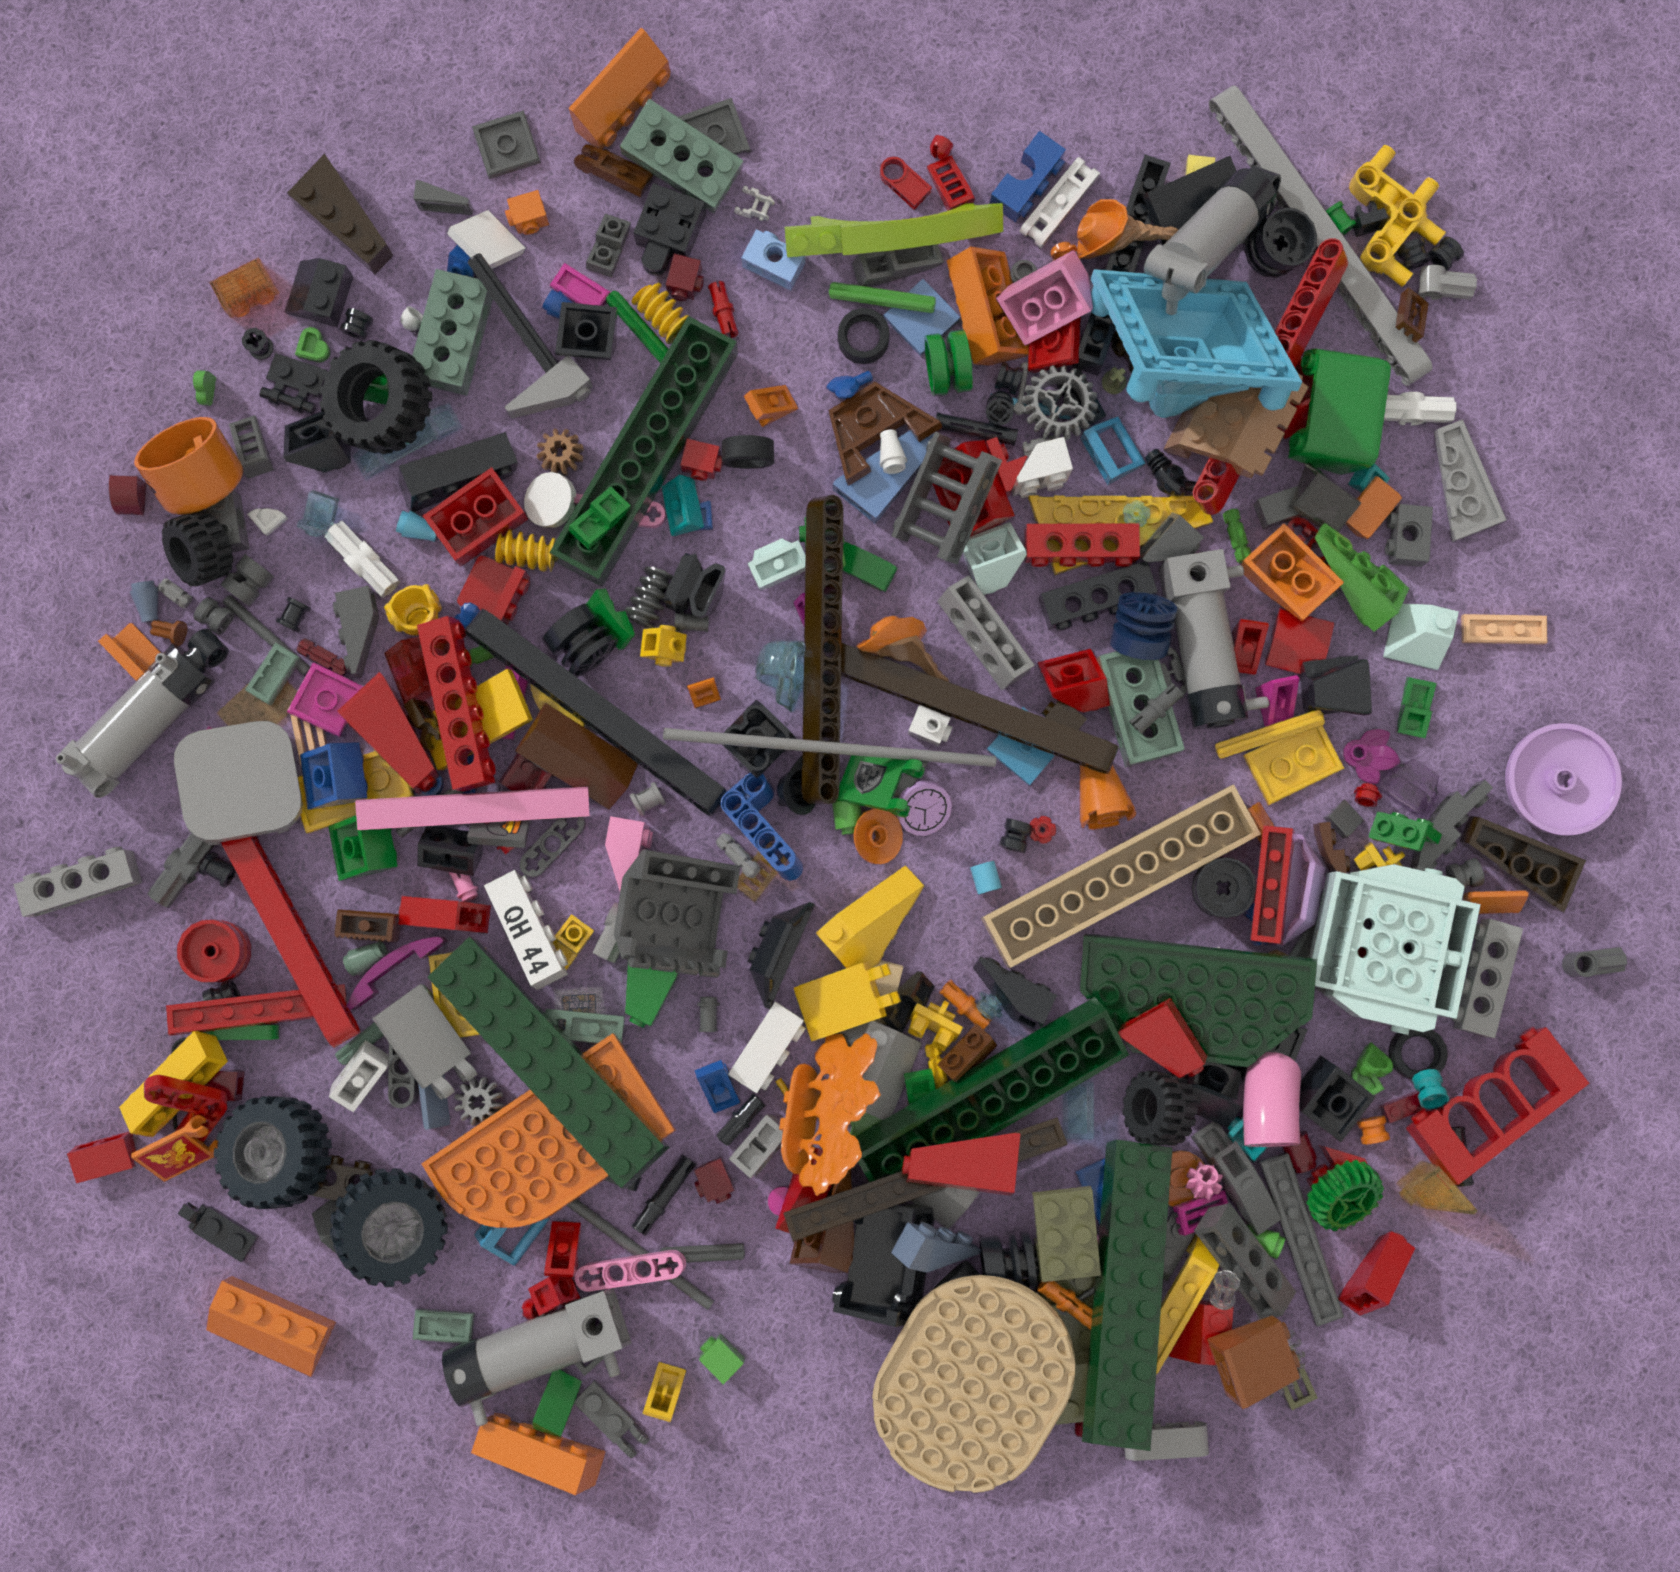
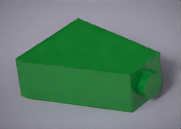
[625,964,680,1028]

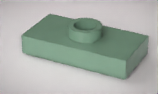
[245,642,302,705]
[412,1308,475,1343]

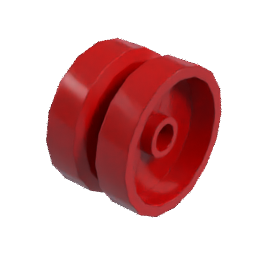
[177,920,251,982]

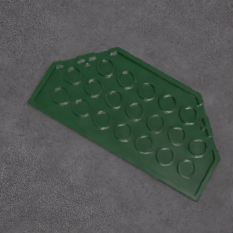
[1080,933,1318,1067]

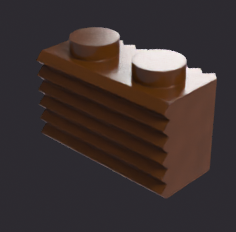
[334,909,401,943]

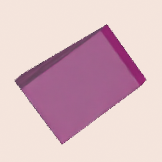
[1255,675,1299,727]

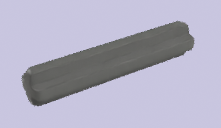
[660,1243,745,1264]

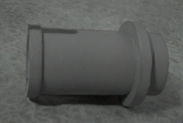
[675,611,709,633]
[697,996,720,1032]

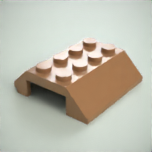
[1163,374,1308,479]

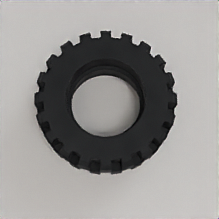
[319,340,432,454]

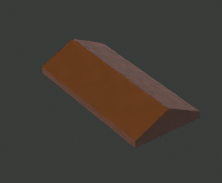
[515,703,638,809]

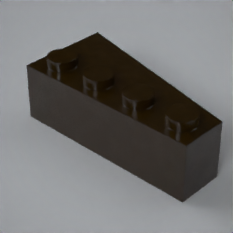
[287,153,394,275]

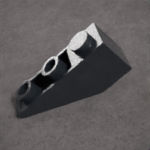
[973,956,1057,1031]

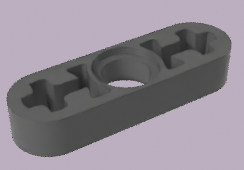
[520,817,586,877]

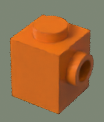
[505,190,550,235]

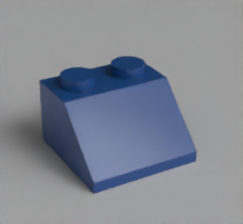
[300,742,367,810]

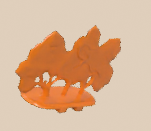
[779,1033,881,1196]

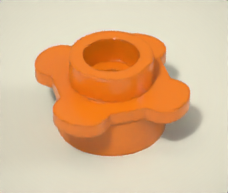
[1050,242,1077,262]

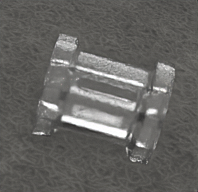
[1209,1270,1240,1310]

